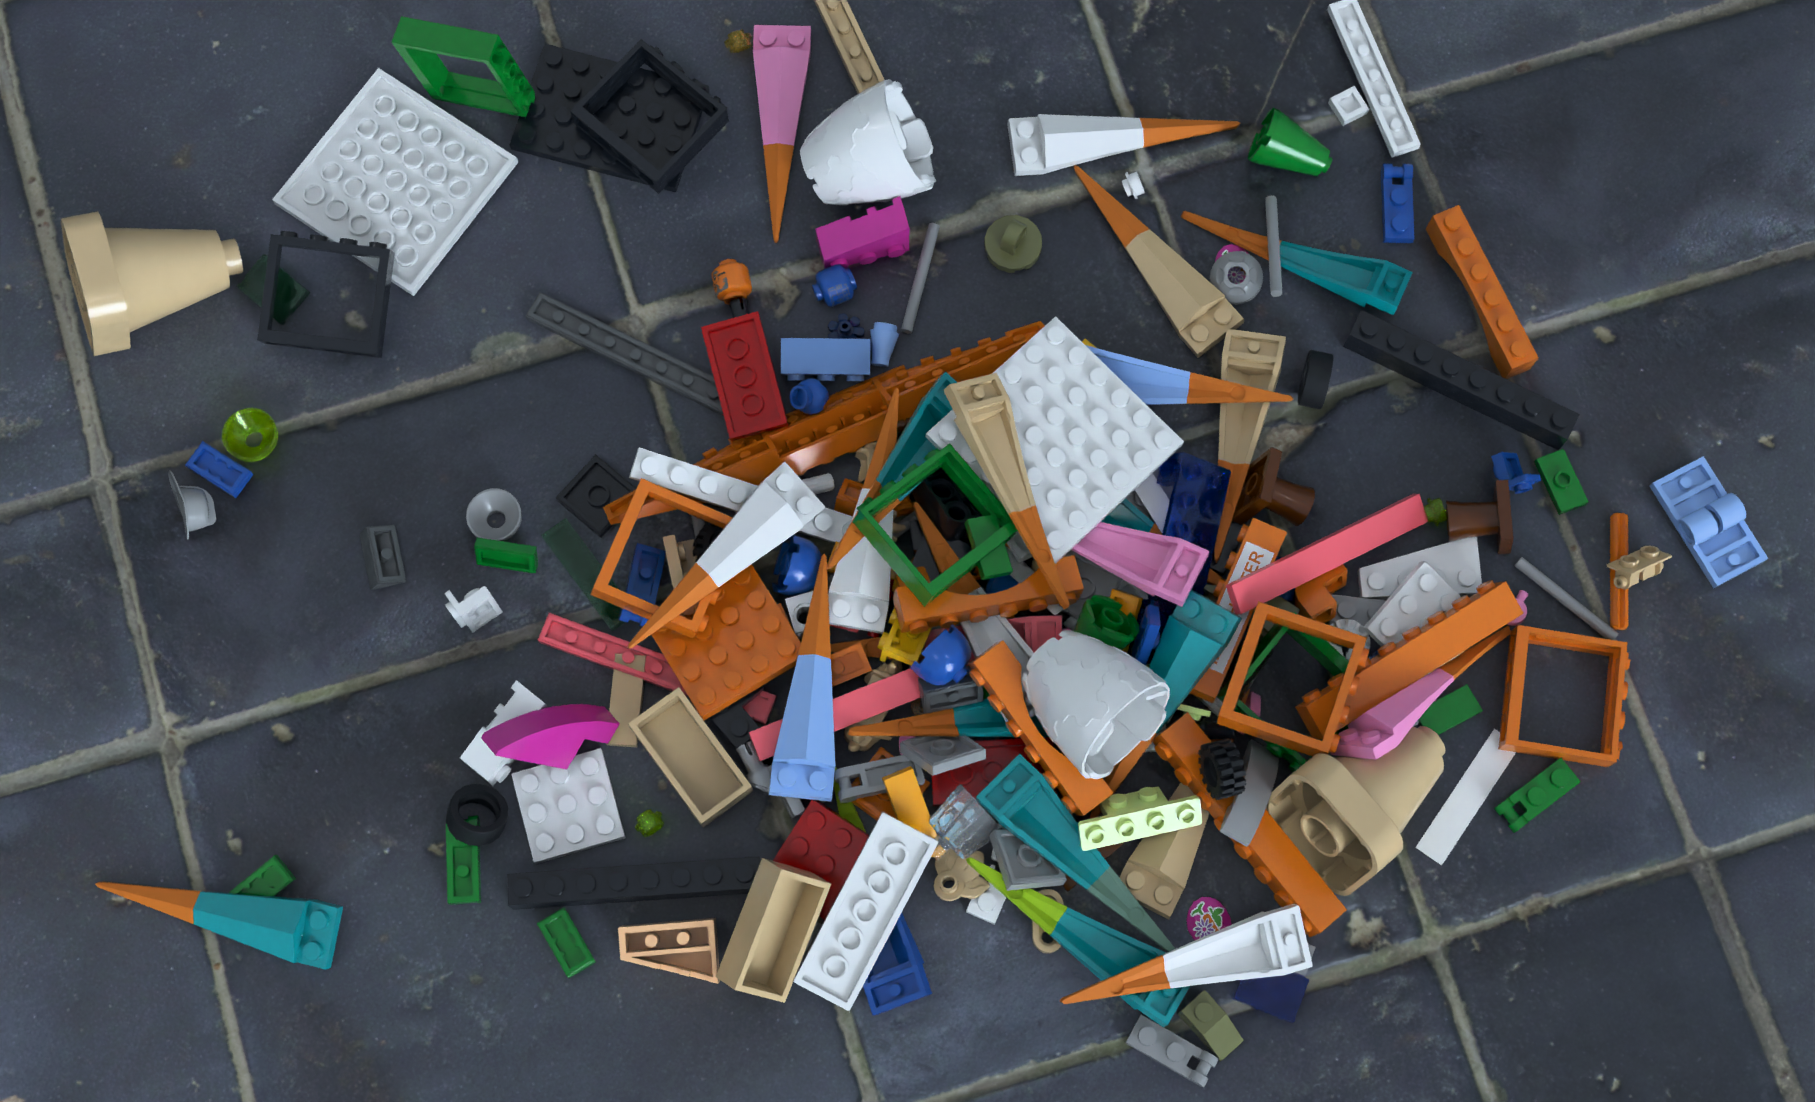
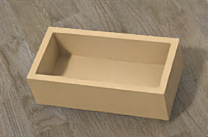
[628,687,753,828]
[716,858,831,1003]

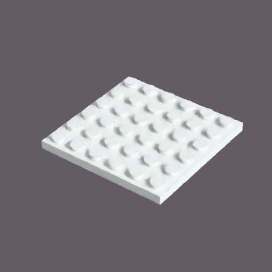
[272,68,518,296]
[926,316,1184,564]

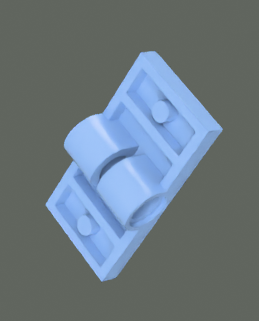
[1649,456,1768,589]

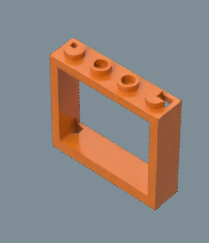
[590,478,733,638]
[1217,601,1370,757]
[1498,625,1631,767]

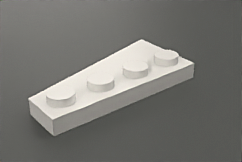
[1357,537,1482,600]

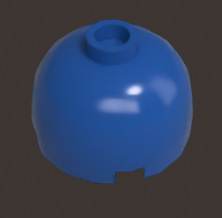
[772,535,822,596]
[910,624,971,686]

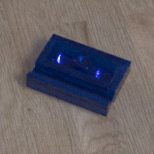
[1233,973,1309,1023]

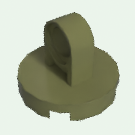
[984,215,1042,273]

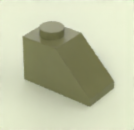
[1177,990,1244,1062]

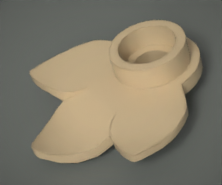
[934,845,990,901]

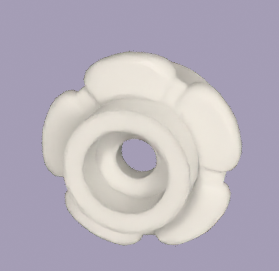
[1122,171,1145,199]

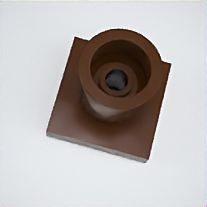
[1232,447,1315,526]
[1446,480,1514,555]

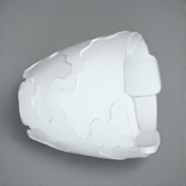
[800,79,936,205]
[1021,630,1170,779]

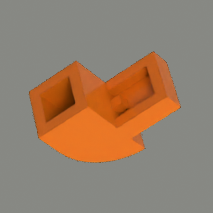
[1294,564,1348,623]

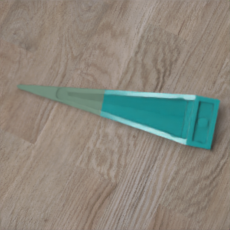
[976,754,1175,952]

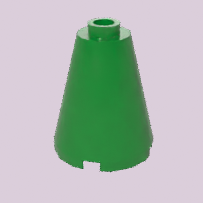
[1248,108,1332,176]
[1074,595,1140,650]

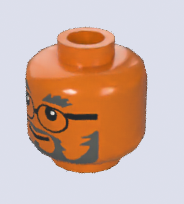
[711,259,752,305]

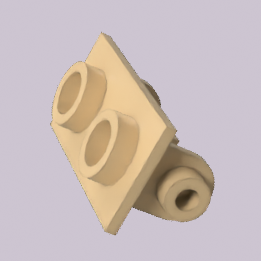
[1607,546,1672,590]

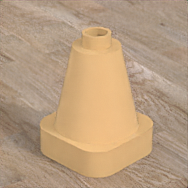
[61,211,243,356]
[1266,726,1445,896]

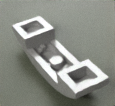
[1219,739,1279,847]

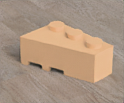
[618,918,720,984]

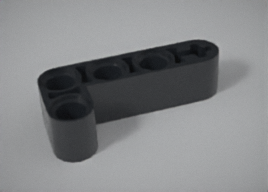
[911,467,982,541]

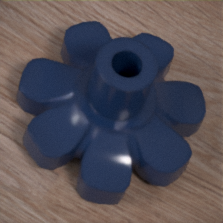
[828,313,865,339]

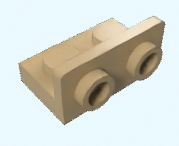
[663,535,697,590]

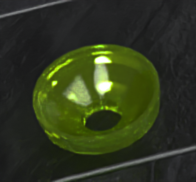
[222,408,278,462]

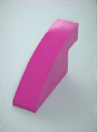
[481,704,620,770]

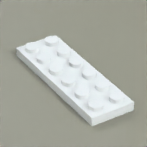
[793,811,938,1011]

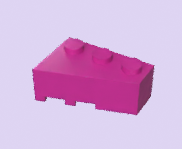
[815,196,910,269]

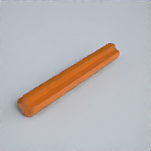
[1610,513,1629,630]

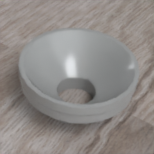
[1210,251,1263,305]
[466,488,522,541]

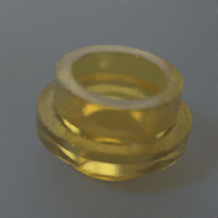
[724,30,752,53]

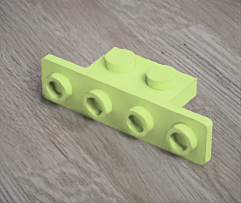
[1078,786,1202,851]

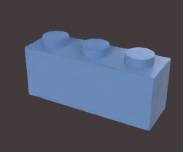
[781,338,871,382]

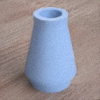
[870,322,899,367]

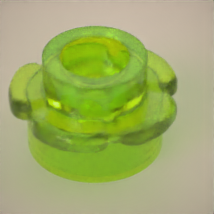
[1424,497,1447,526]
[635,809,664,837]

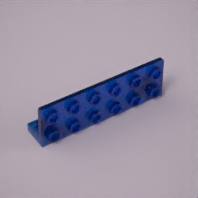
[1137,452,1231,635]

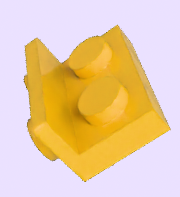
[877,607,932,666]

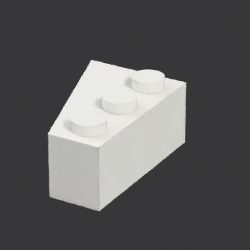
[460,680,548,786]

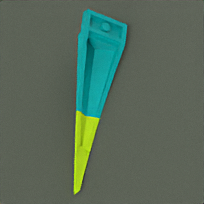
[966,858,1190,1027]

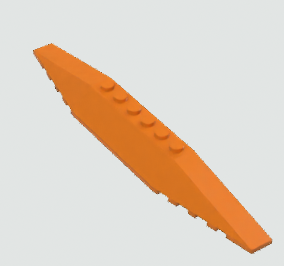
[603,321,1045,525]

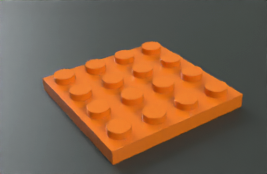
[651,564,801,721]

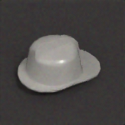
[168,470,216,540]

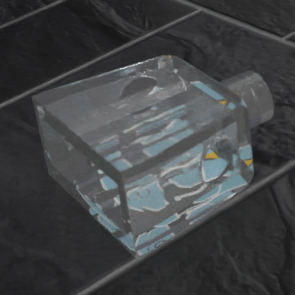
[929,784,1002,860]

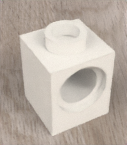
[785,591,813,639]

